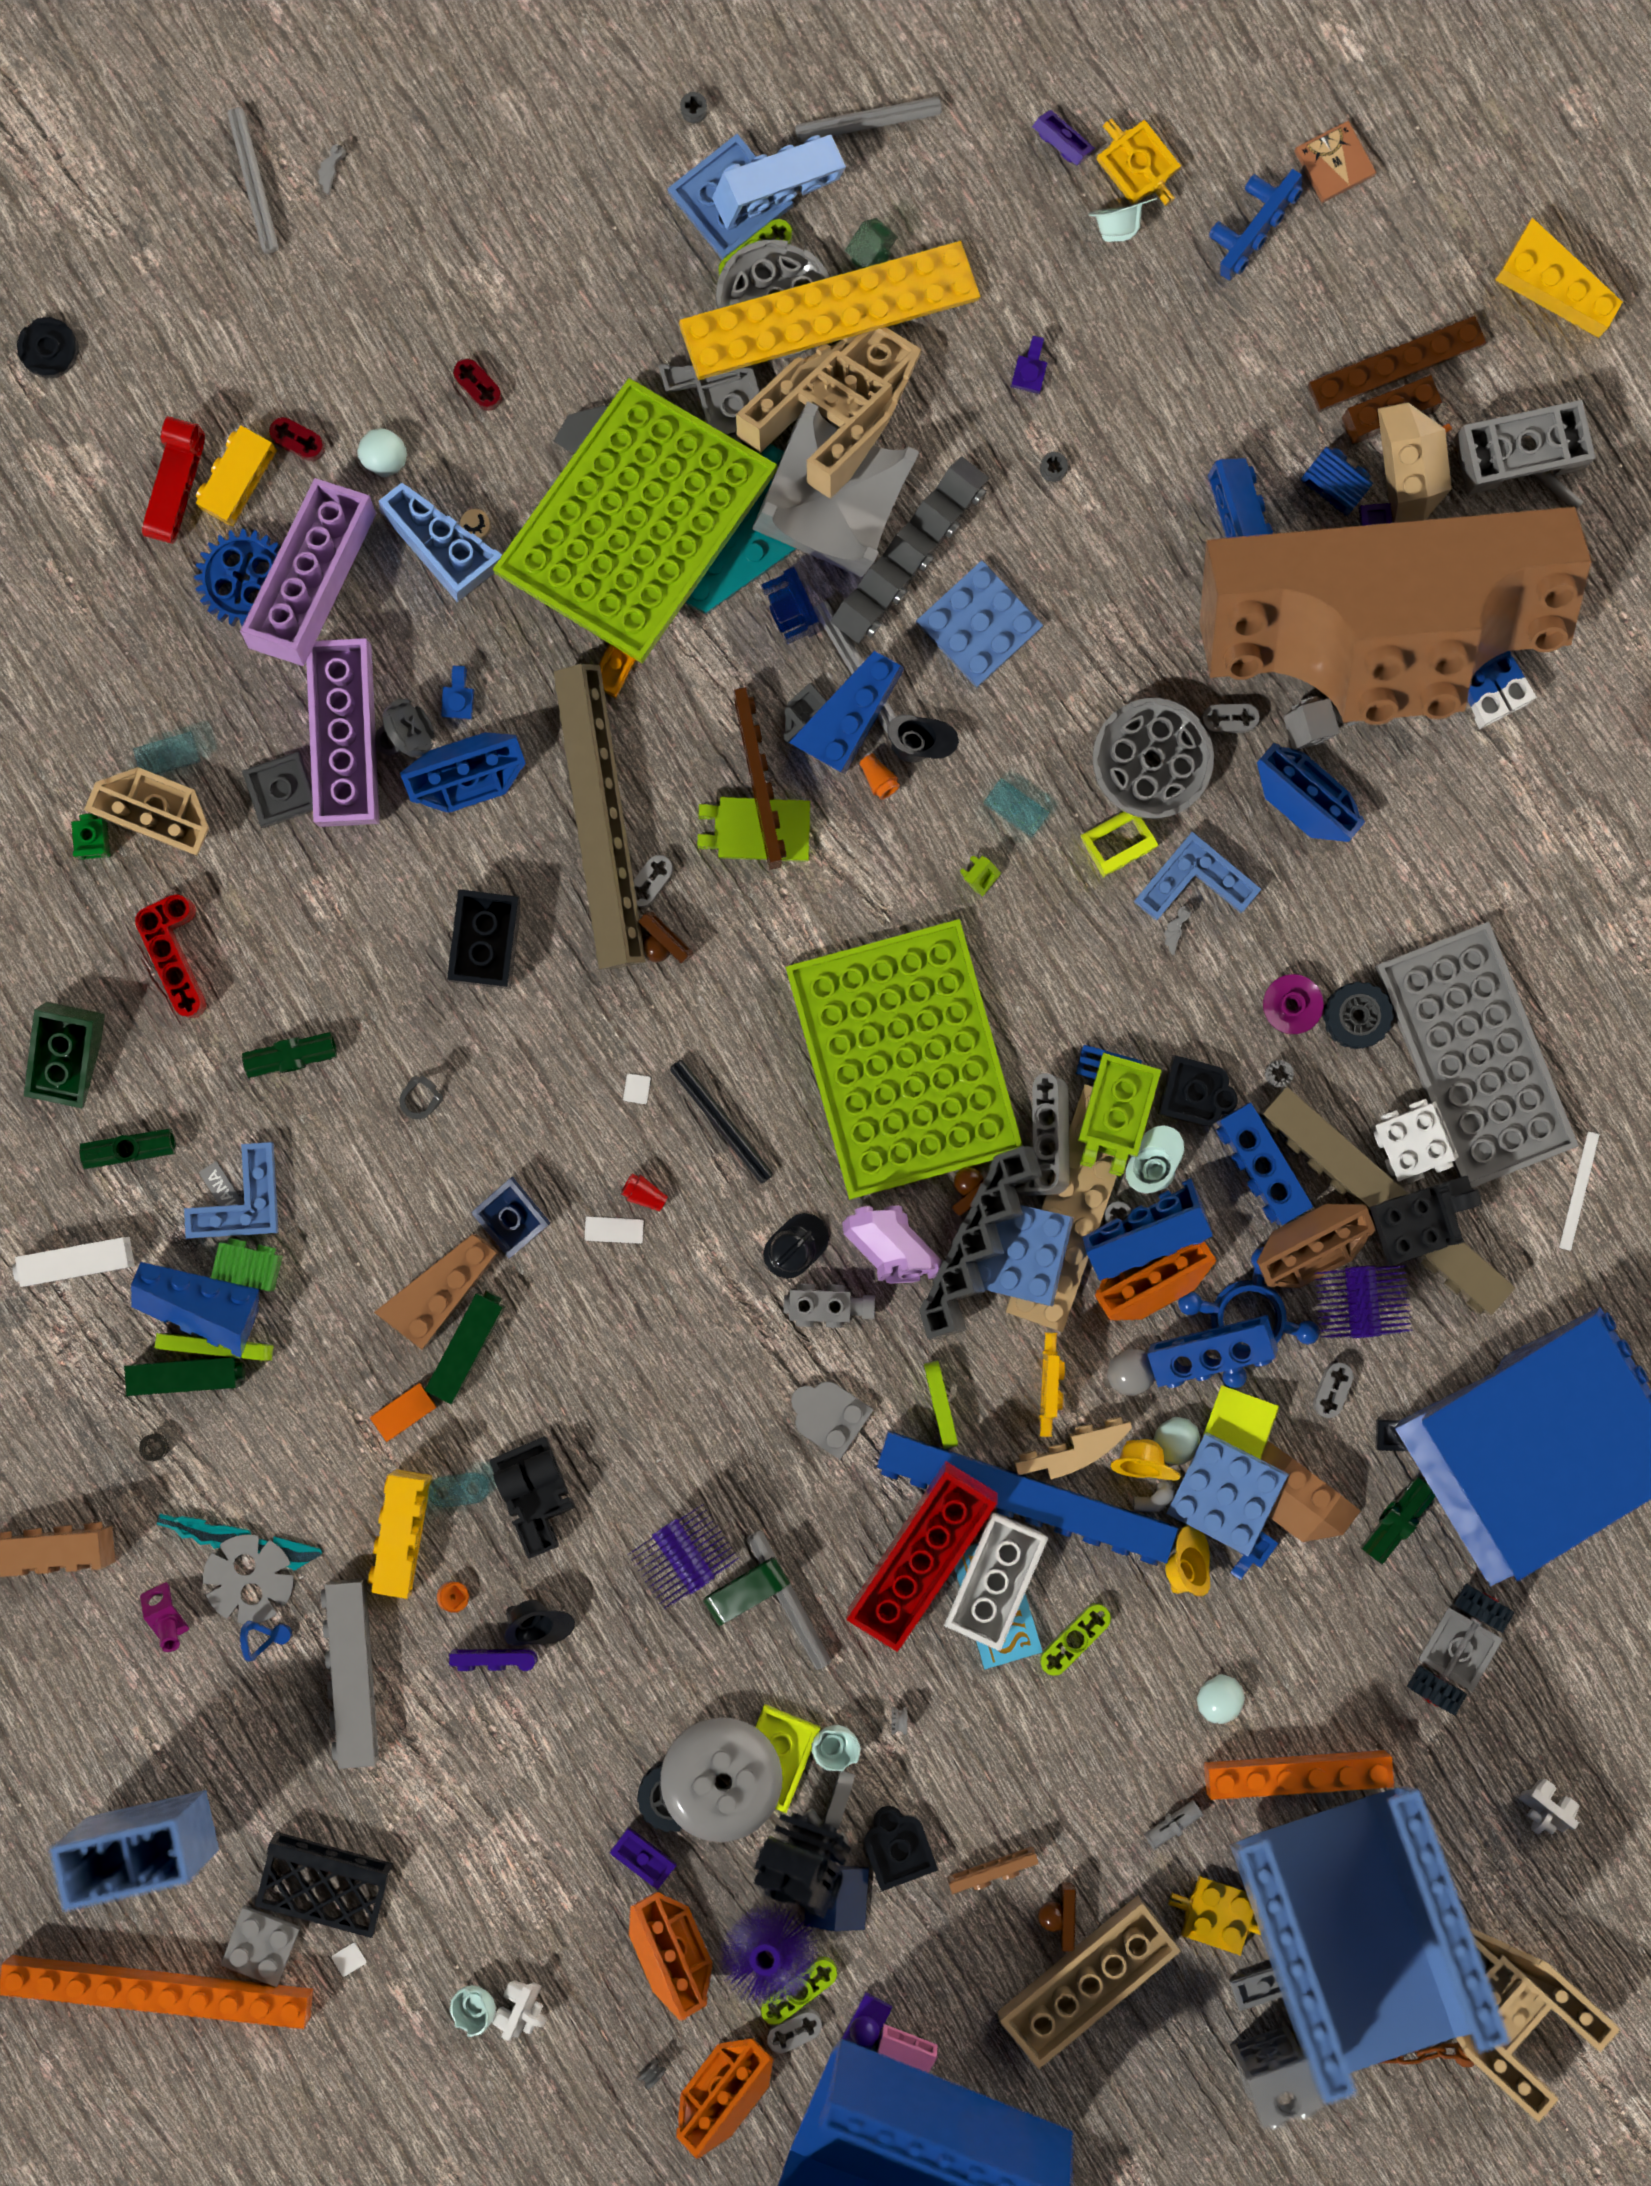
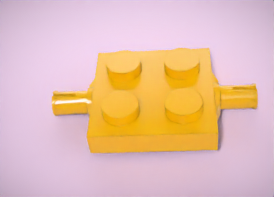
[1096,118,1181,206]
[1039,1332,1065,1437]
[1168,1875,1261,1956]

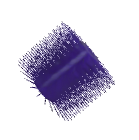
[1315,1265,1412,1338]
[628,1504,739,1609]
[719,1903,819,2008]

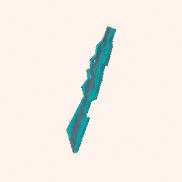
[157,1513,322,1571]

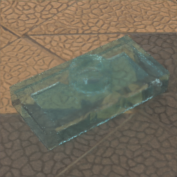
[133,731,201,775]

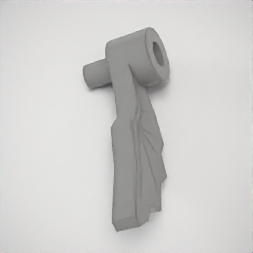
[317,144,346,195]
[1164,906,1191,955]

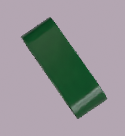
[702,1557,790,1626]

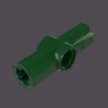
[242,1032,338,1079]
[79,1128,176,1170]
[1360,1476,1436,1565]

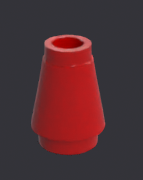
[621,1173,668,1212]

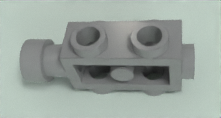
[784,1283,875,1328]

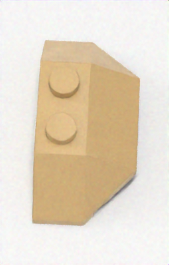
[1378,403,1452,523]
[84,767,209,856]

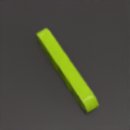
[154,1333,274,1361]

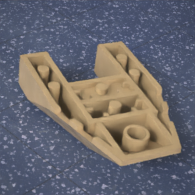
[736,327,921,499]
[1456,1927,1621,2123]

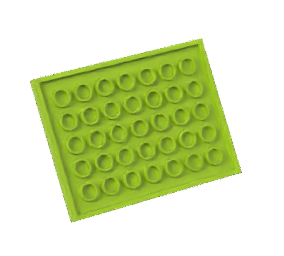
[493,378,778,664]
[785,919,1023,1200]

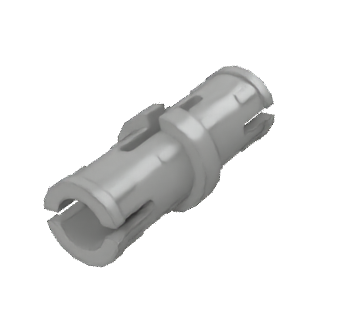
[1143,1799,1204,1851]

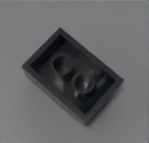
[447,889,520,989]

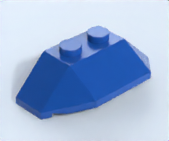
[400,732,526,813]
[1257,743,1365,842]

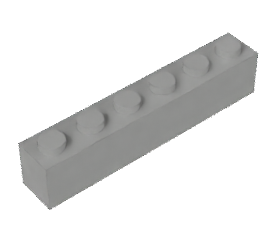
[321,1578,379,1769]

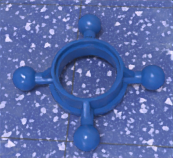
[1178,1247,1320,1389]

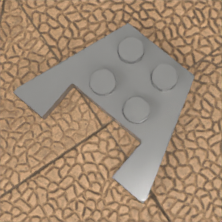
[659,365,759,445]

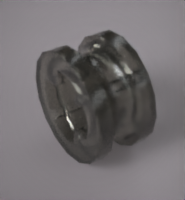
[139,1433,169,1462]

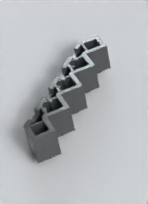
[830,456,990,644]
[919,1146,1043,1340]

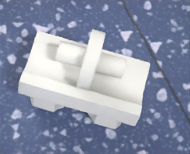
[1519,1779,1580,1835]
[492,1980,546,2041]

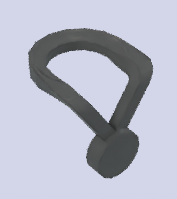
[399,1075,443,1119]

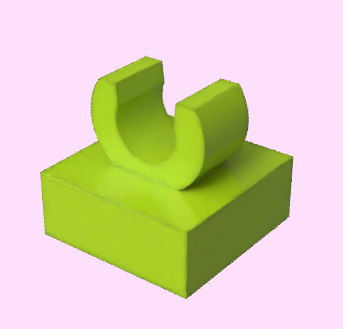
[960,855,1001,897]

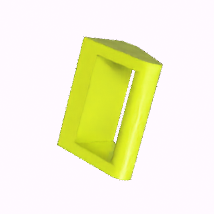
[1080,811,1159,877]

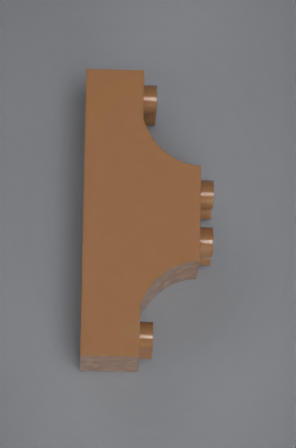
[1199,507,1591,725]

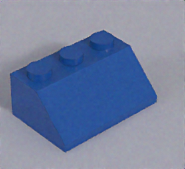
[1207,458,1273,538]

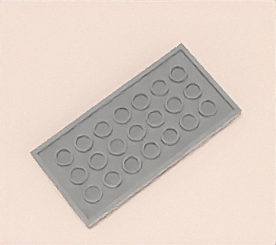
[1375,922,1579,1188]

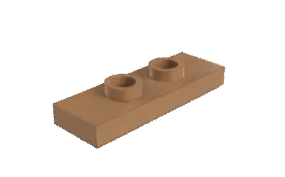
[947,1846,1039,1894]

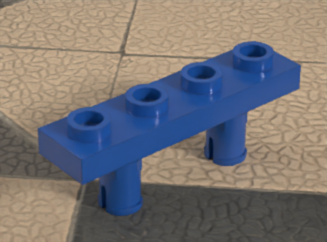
[1209,168,1303,281]

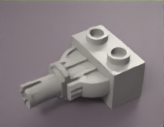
[1283,696,1359,750]

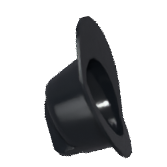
[887,714,959,763]
[763,1213,829,1279]
[504,1600,575,1646]

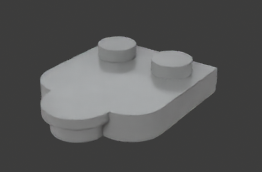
[791,1381,874,1460]

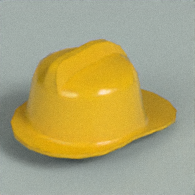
[1110,1439,1181,1481]
[1165,1525,1210,1597]

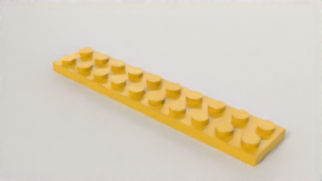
[679,241,980,380]

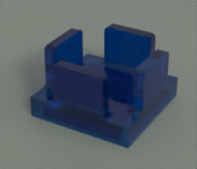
[761,567,819,644]

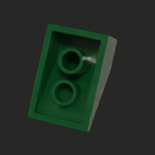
[23,1002,105,1109]

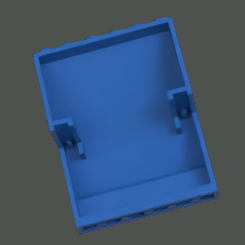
[1395,1307,1651,1586]

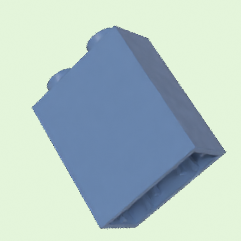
[50,1790,219,1911]

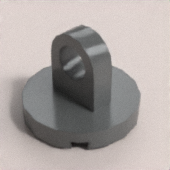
[375,699,434,757]

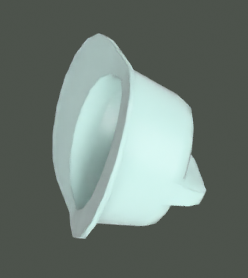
[1088,198,1157,242]
[1126,1125,1184,1193]

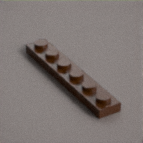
[1308,316,1487,412]
[733,687,786,870]

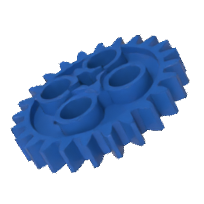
[194,529,281,627]

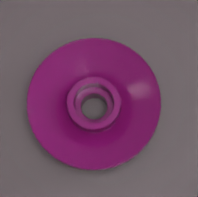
[1263,974,1324,1035]

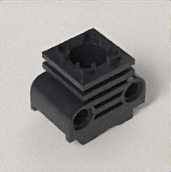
[753,1812,851,1918]

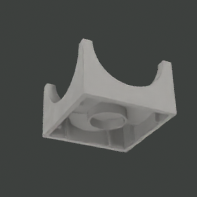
[752,401,920,577]

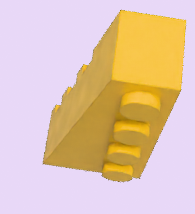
[1495,217,1623,338]
[368,1469,432,1599]

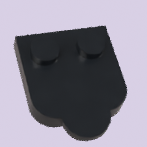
[1158,1055,1238,1125]
[864,1806,938,1892]

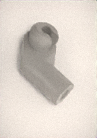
[1133,1481,1175,1512]

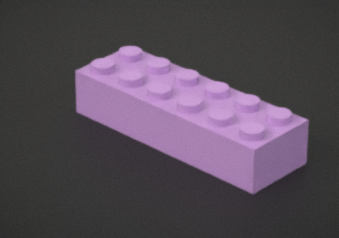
[240,478,376,666]
[306,638,380,827]

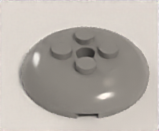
[716,239,830,359]
[1092,698,1214,819]
[660,1717,782,1842]

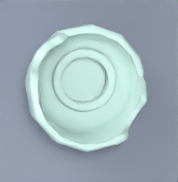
[357,428,407,477]
[1153,1417,1201,1466]
[1197,1674,1245,1724]
[812,1725,861,1772]
[450,1985,496,2037]

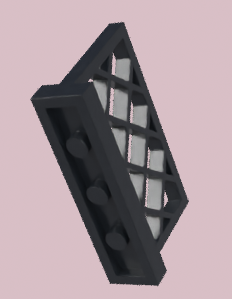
[255,1832,393,1938]

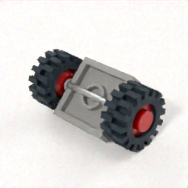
[1407,1584,1515,1716]

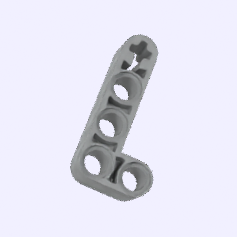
[1015,1073,1070,1196]

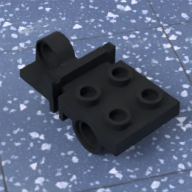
[1370,1175,1483,1265]
[489,1436,576,1559]

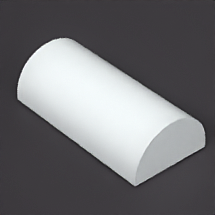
[944,1512,1049,1651]

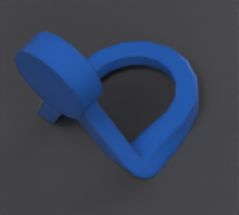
[240,1621,292,1662]

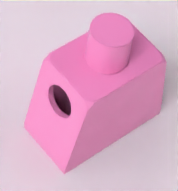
[877,2024,938,2073]

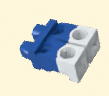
[1467,651,1537,730]

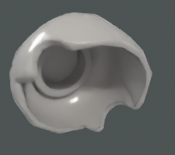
[1107,1349,1155,1396]

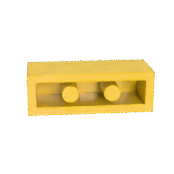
[196,425,277,527]

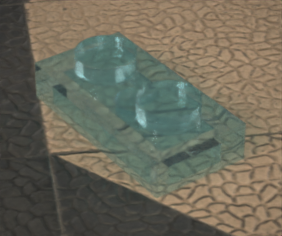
[983,778,1050,838]

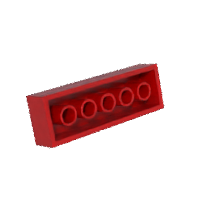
[846,1461,997,1652]

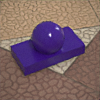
[841,1992,892,2050]

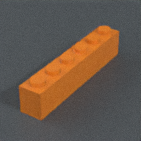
[1204,1750,1394,1800]

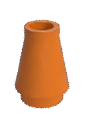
[859,753,900,800]

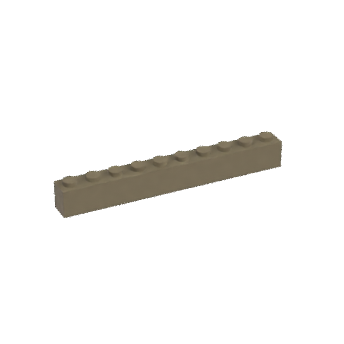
[554,663,646,969]
[1259,1087,1516,1315]

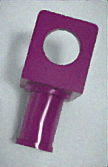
[140,1582,189,1652]

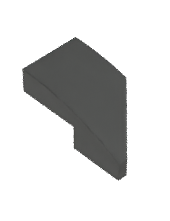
[553,405,608,454]
[784,683,827,743]

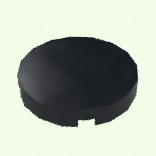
[17,317,79,379]

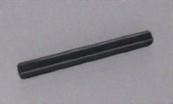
[670,1060,773,1183]

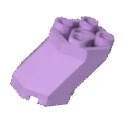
[842,1205,942,1284]

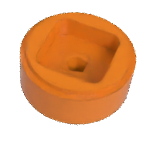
[437,1581,469,1613]

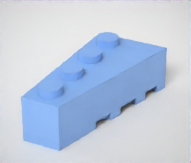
[712,134,846,230]
[379,483,502,602]

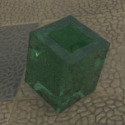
[844,218,898,268]

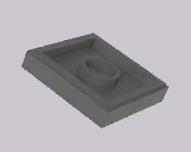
[242,751,313,829]

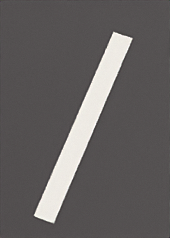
[1559,1131,1600,1251]

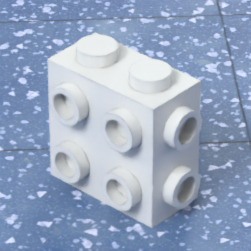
[1374,1099,1458,1184]

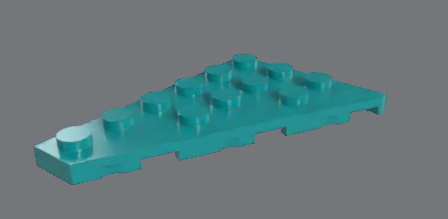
[685,444,796,615]

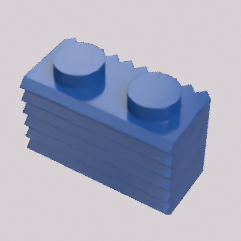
[1301,446,1374,517]

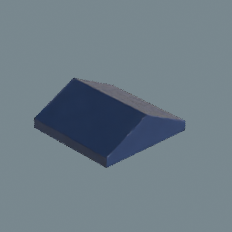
[471,1176,551,1259]
[804,1865,869,1931]

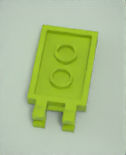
[697,797,811,862]
[1078,1053,1161,1176]

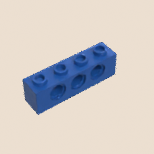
[1216,1102,1313,1225]
[1147,1315,1278,1388]

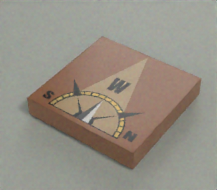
[1294,120,1376,203]

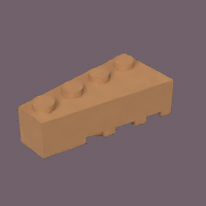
[374,1234,500,1350]
[0,1521,116,1577]

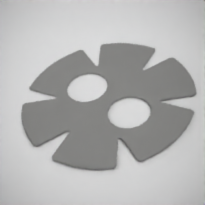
[203,1535,293,1624]

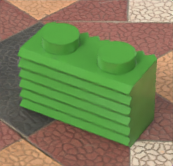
[211,1238,283,1291]

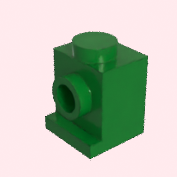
[71,814,110,860]

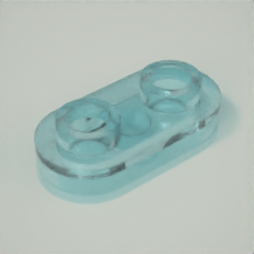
[428,1472,490,1508]

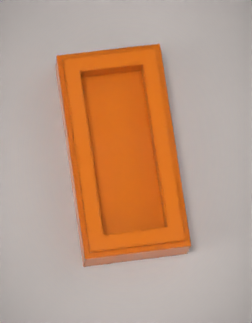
[369,1382,438,1442]

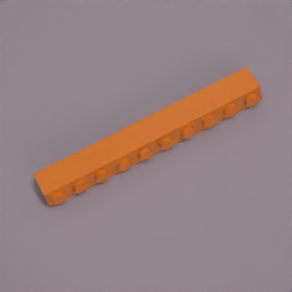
[0,1955,314,2029]

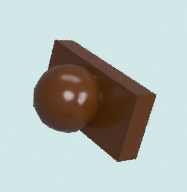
[638,912,694,964]
[951,1166,985,1216]
[1038,1882,1076,1951]

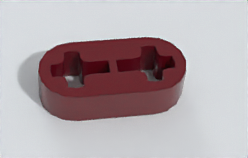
[453,359,502,411]
[269,417,325,461]

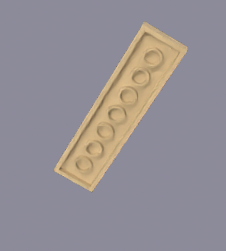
[1005,1084,1117,1332]

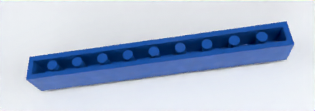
[876,1431,1178,1566]

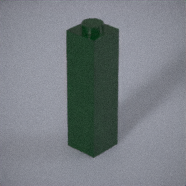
[425,1290,506,1405]
[124,1357,245,1396]

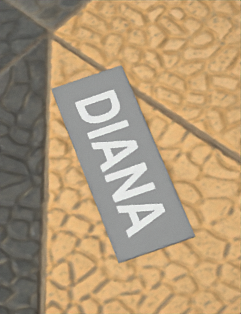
[199,1161,244,1206]

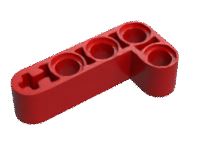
[142,416,205,544]
[135,894,206,1018]

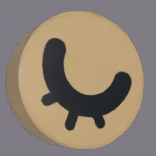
[460,509,491,539]

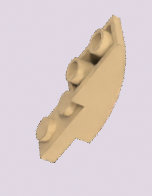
[1013,1416,1132,1480]

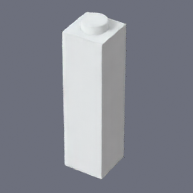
[12,1237,135,1287]

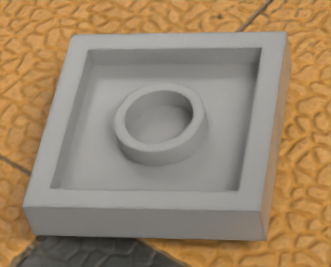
[220,1905,301,1987]

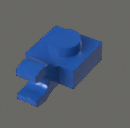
[441,665,474,720]
[1230,1531,1279,1580]

